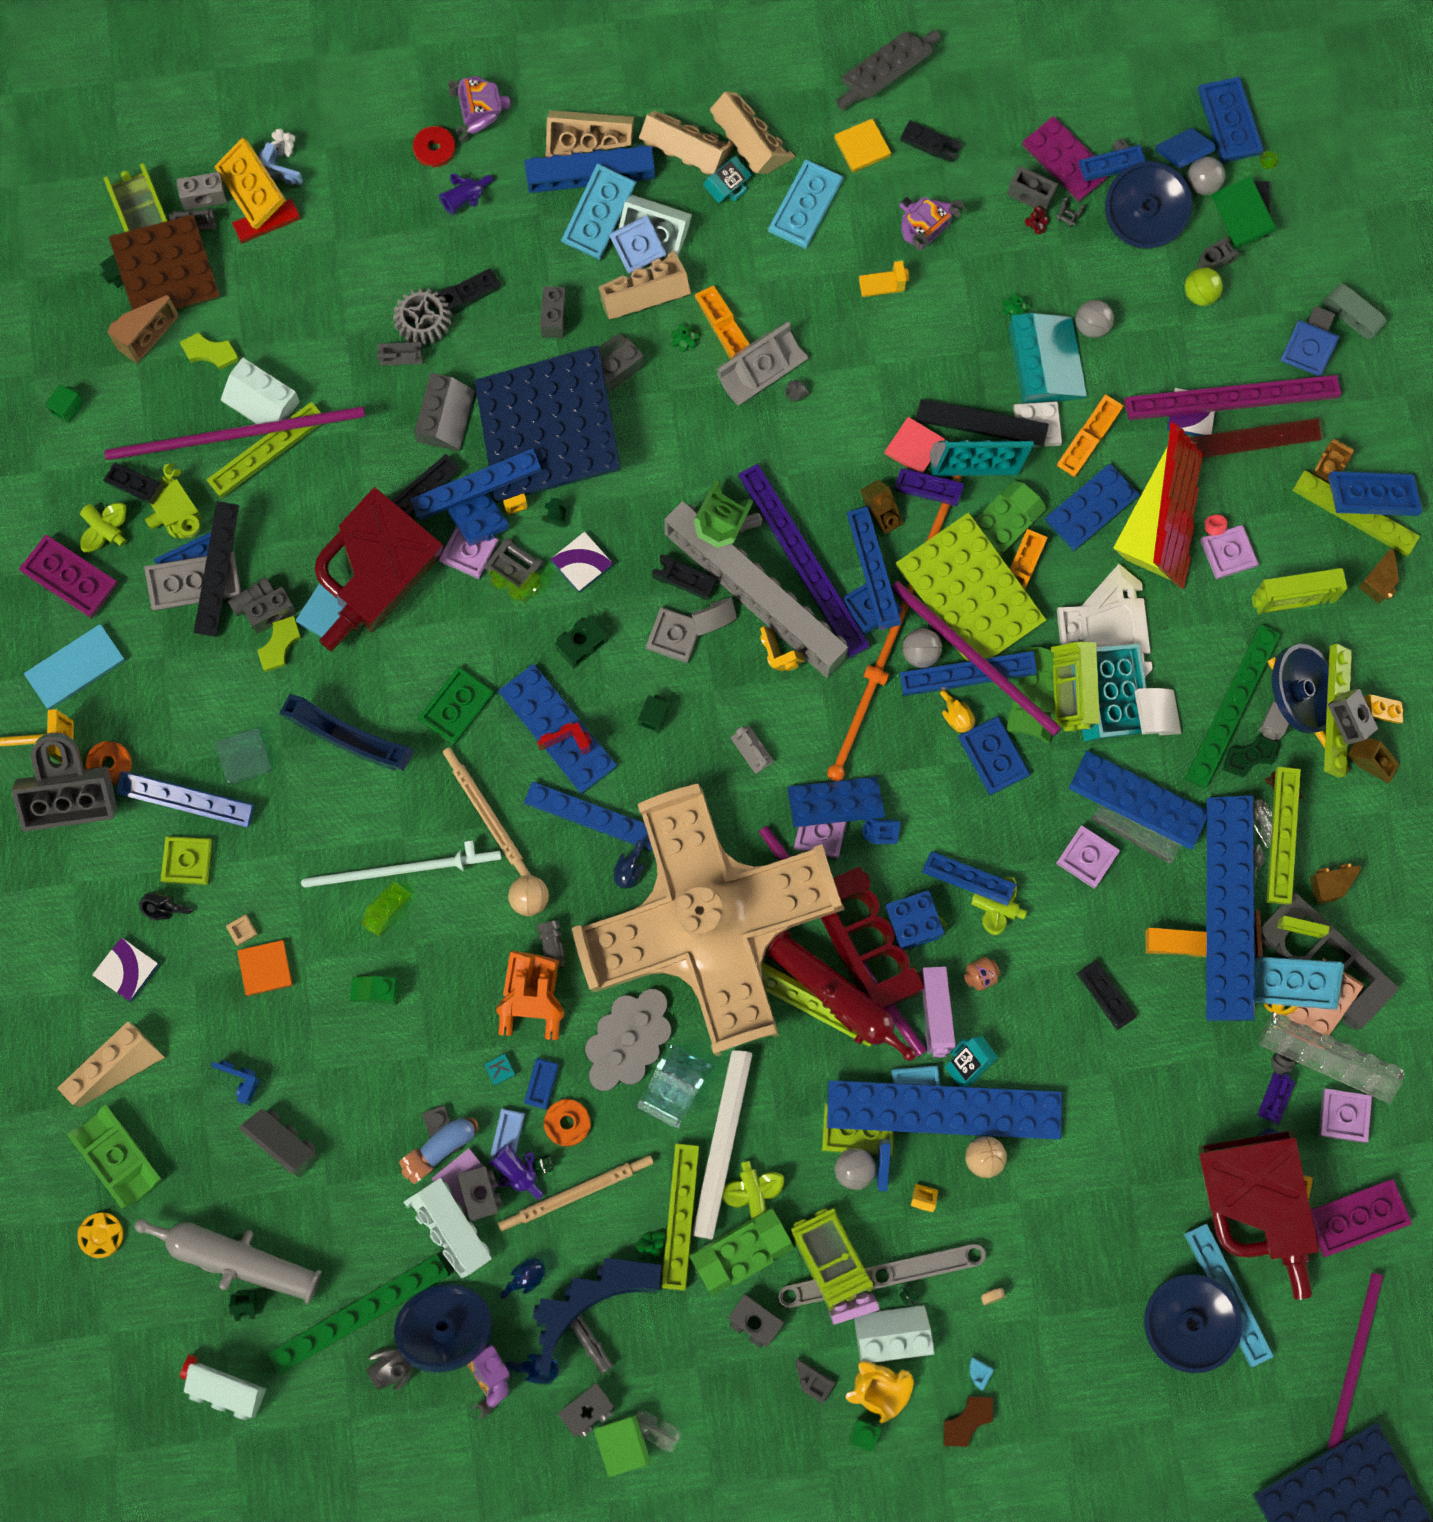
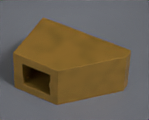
[860,479,903,534]
[1309,864,1361,905]

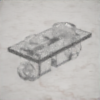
[1254,799,1273,848]
[636,1410,682,1452]

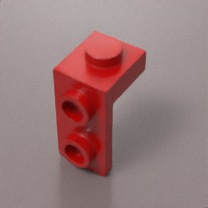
[537,722,592,755]

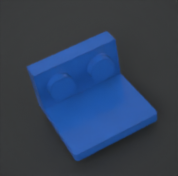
[886,891,944,951]

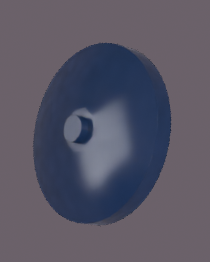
[1105,161,1192,249]
[1272,644,1329,734]
[1144,1274,1242,1373]
[394,1284,492,1372]

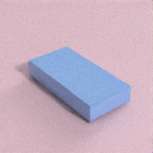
[490,1108,525,1156]

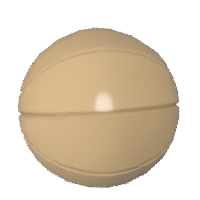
[508,875,549,916]
[965,1136,1007,1178]

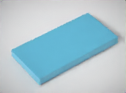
[768,159,843,249]
[561,163,636,261]
[24,624,125,710]
[1255,957,1344,1010]

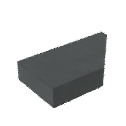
[795,1359,836,1403]

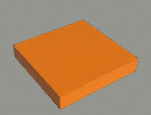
[237,940,293,996]

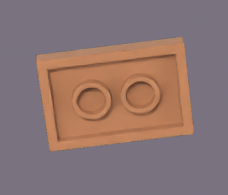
[1285,958,1364,1042]

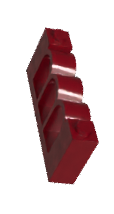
[820,866,925,1009]

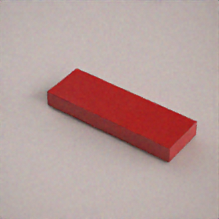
[232,199,300,244]

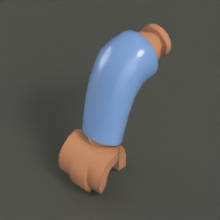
[399,1118,478,1184]

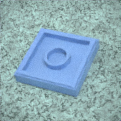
[609,215,666,274]

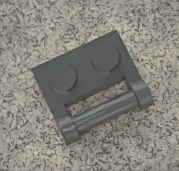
[484,537,544,593]

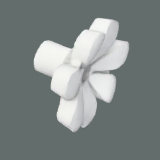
[271,129,295,156]

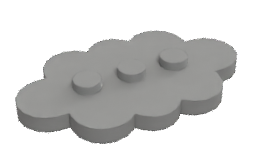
[585,989,671,1091]

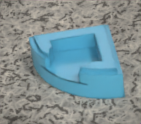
[969,1357,994,1391]

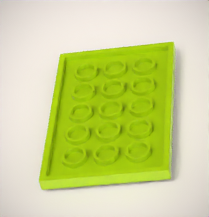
[896,512,1046,662]

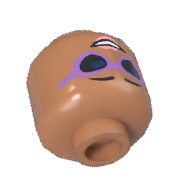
[964,957,1000,991]

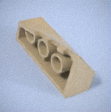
[710,92,795,174]
[546,110,634,158]
[639,110,735,175]
[599,251,691,319]
[57,1022,165,1108]

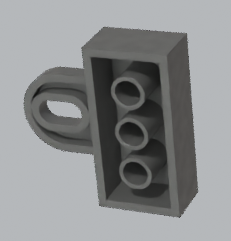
[11,733,118,832]

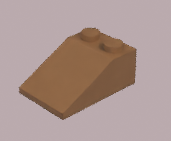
[107,295,179,364]

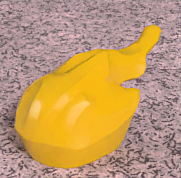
[940,690,975,733]

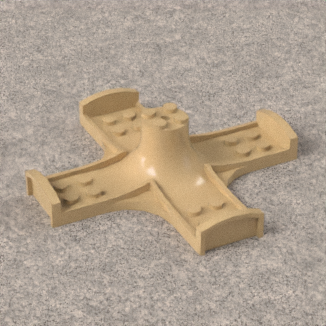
[572,784,845,1056]

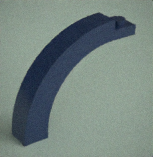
[279,694,414,771]

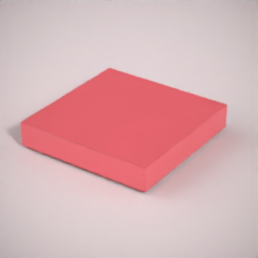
[884,417,945,473]

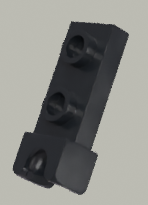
[439,268,501,316]
[652,554,717,601]

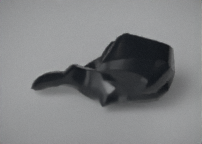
[139,891,193,920]

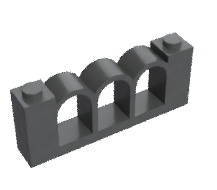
[1261,892,1399,1031]

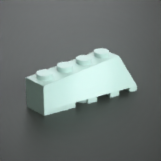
[404,1178,492,1278]

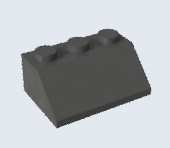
[599,334,644,393]
[415,373,475,451]
[239,1109,319,1177]

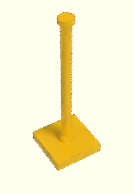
[0,709,74,763]

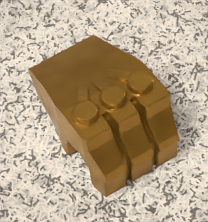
[1313,438,1354,484]

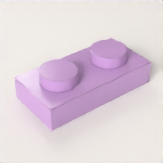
[827,1293,879,1325]

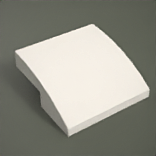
[1134,688,1181,735]

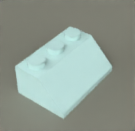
[619,195,692,258]
[221,358,300,424]
[854,1305,934,1363]
[184,1363,267,1421]

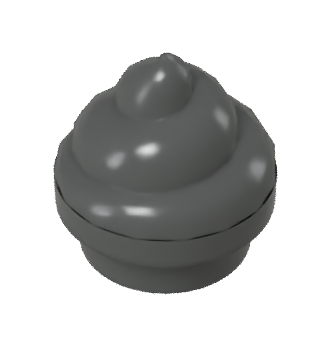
[785,380,809,402]
[1271,1050,1295,1075]

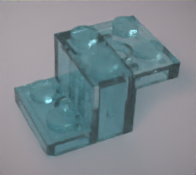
[637,1045,712,1129]

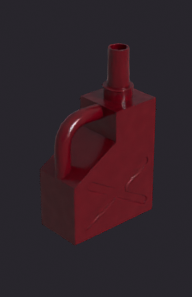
[315,486,443,652]
[1198,1130,1319,1299]

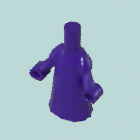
[438,173,493,215]
[488,1143,544,1200]

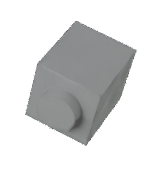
[1258,702,1289,740]

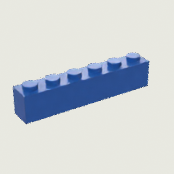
[525,145,655,193]

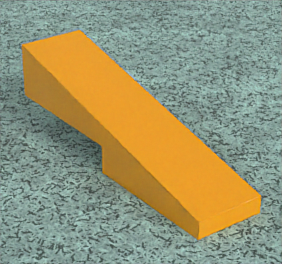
[695,285,750,359]
[1056,394,1124,478]
[1010,529,1048,590]
[1145,928,1207,957]

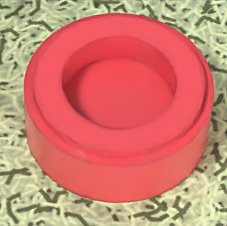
[1205,515,1227,535]

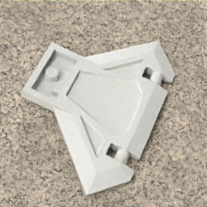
[1057,564,1152,677]

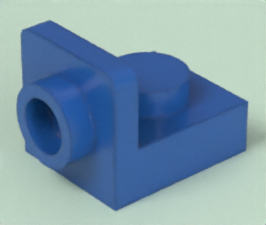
[862,819,901,844]

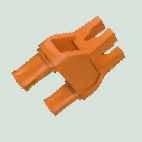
[496,970,564,1040]

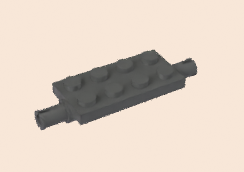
[836,29,941,111]

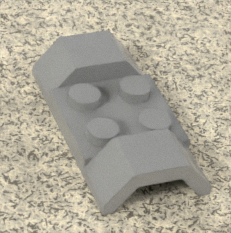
[717,321,808,405]

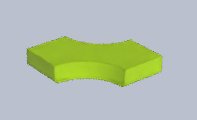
[180,332,239,370]
[257,616,301,672]

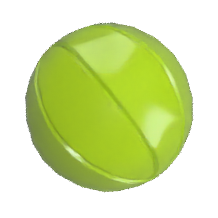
[1184,267,1223,306]

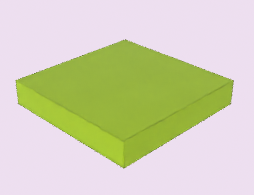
[160,836,213,885]

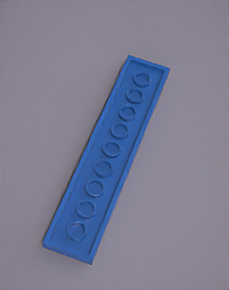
[1206,796,1255,1021]
[826,1081,1062,1139]

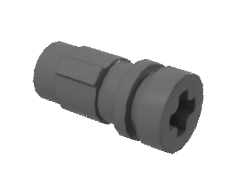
[227,576,274,616]
[537,921,566,969]

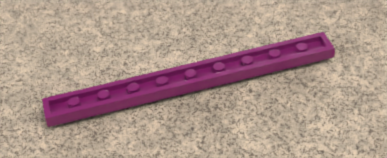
[1124,375,1341,420]

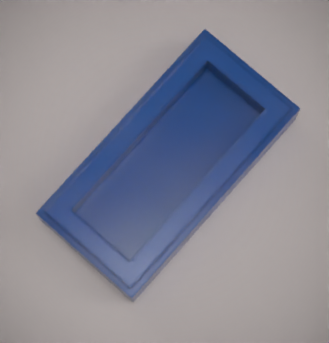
[524,1058,559,1110]
[877,1139,891,1191]

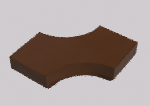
[943,1397,993,1447]

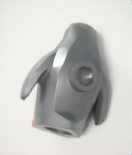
[366,1345,414,1391]

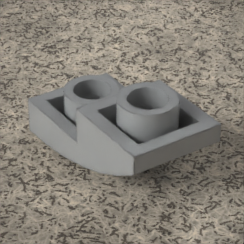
[691,597,737,636]

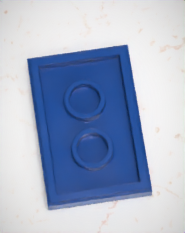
[958,716,1030,796]

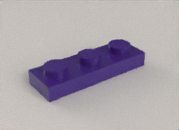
[894,468,964,507]

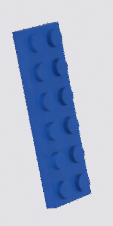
[498,664,617,795]
[1068,751,1208,850]

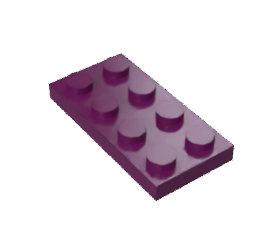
[1022,116,1111,203]
[19,534,118,619]
[1311,1179,1412,1257]

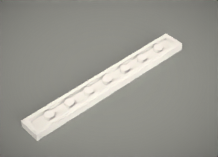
[692,1050,752,1239]

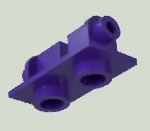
[1257,1072,1295,1125]

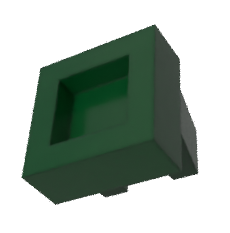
[542,498,570,527]
[229,1291,257,1321]

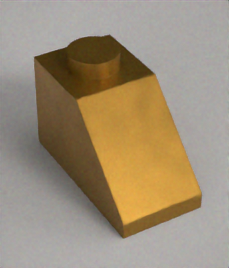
[1358,549,1399,604]
[1348,738,1400,783]

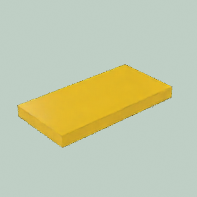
[214,137,286,229]

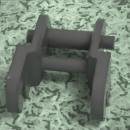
[1056,197,1085,228]

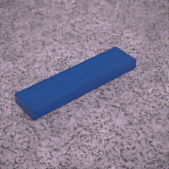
[922,851,1017,906]

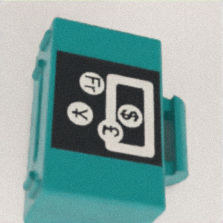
[703,156,752,203]
[945,1036,998,1087]

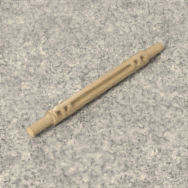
[443,747,532,877]
[498,1155,654,1231]

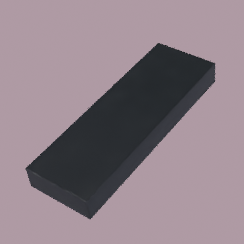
[103,462,165,504]
[1077,960,1137,1031]

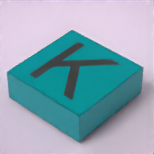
[484,1054,516,1086]

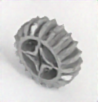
[393,288,452,346]

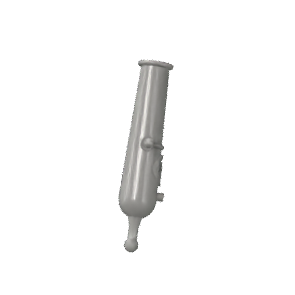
[135,1219,321,1304]

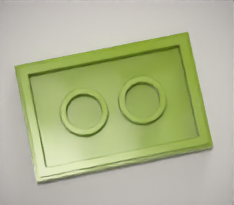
[822,1103,894,1157]

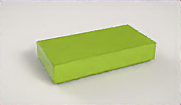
[1277,916,1330,938]

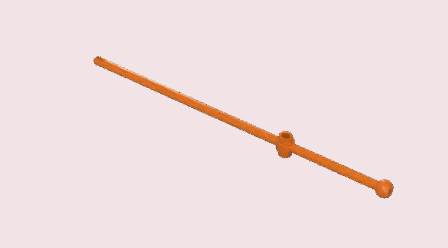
[827,476,962,781]

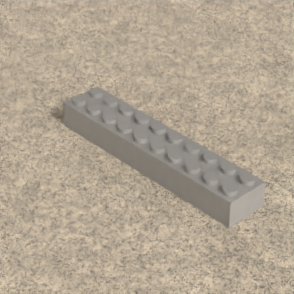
[664,501,848,678]

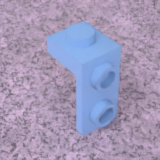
[259,142,303,186]

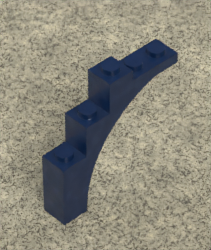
[533,1258,661,1378]

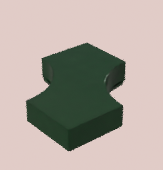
[1221,735,1280,777]

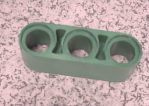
[1324,283,1387,339]

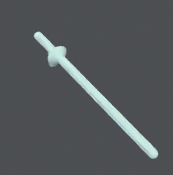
[301,840,501,887]

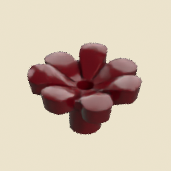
[1025,206,1049,235]

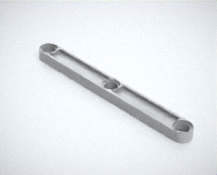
[778,1244,986,1308]

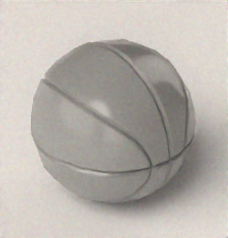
[1187,157,1225,195]
[1075,300,1114,338]
[902,628,942,668]
[834,1148,876,1190]

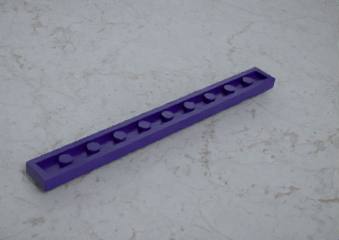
[738,464,870,659]

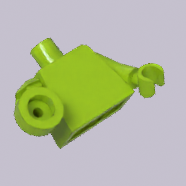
[144,463,202,539]

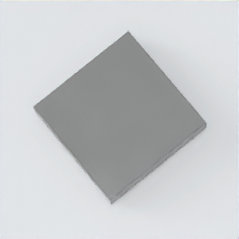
[646,607,698,664]

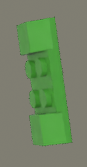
[693,479,753,548]
[974,481,1046,557]
[1006,647,1055,743]
[67,1104,161,1209]
[689,1208,794,1297]

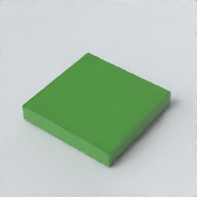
[594,1415,651,1477]

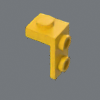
[859,261,909,297]
[760,626,805,671]
[1364,695,1403,724]

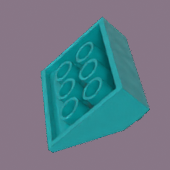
[1008,313,1087,404]
[930,440,1034,476]
[1071,644,1147,742]

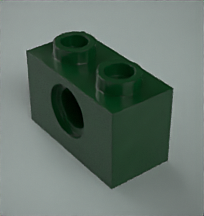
[555,615,608,669]

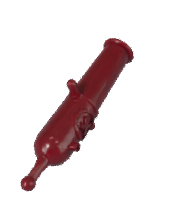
[766,931,916,1061]

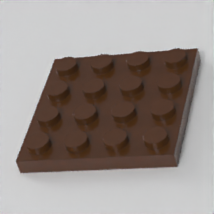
[109,215,220,310]

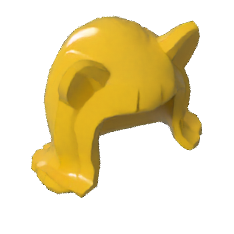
[846,1361,914,1423]

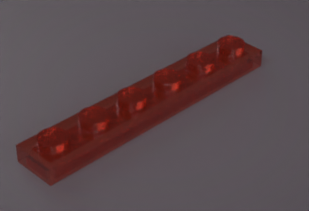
[1190,418,1322,458]

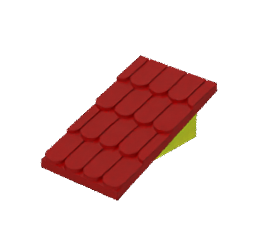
[1113,422,1202,589]

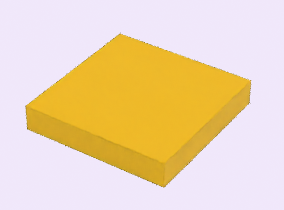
[834,119,891,173]

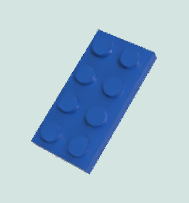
[1197,77,1264,163]
[1045,464,1140,552]
[1328,471,1422,516]
[788,777,884,827]

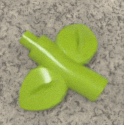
[80,503,127,552]
[971,877,1027,935]
[722,1161,784,1219]

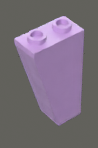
[921,967,955,1058]

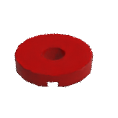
[413,126,455,168]

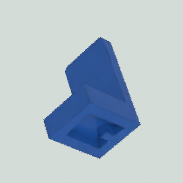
[211,1060,260,1106]

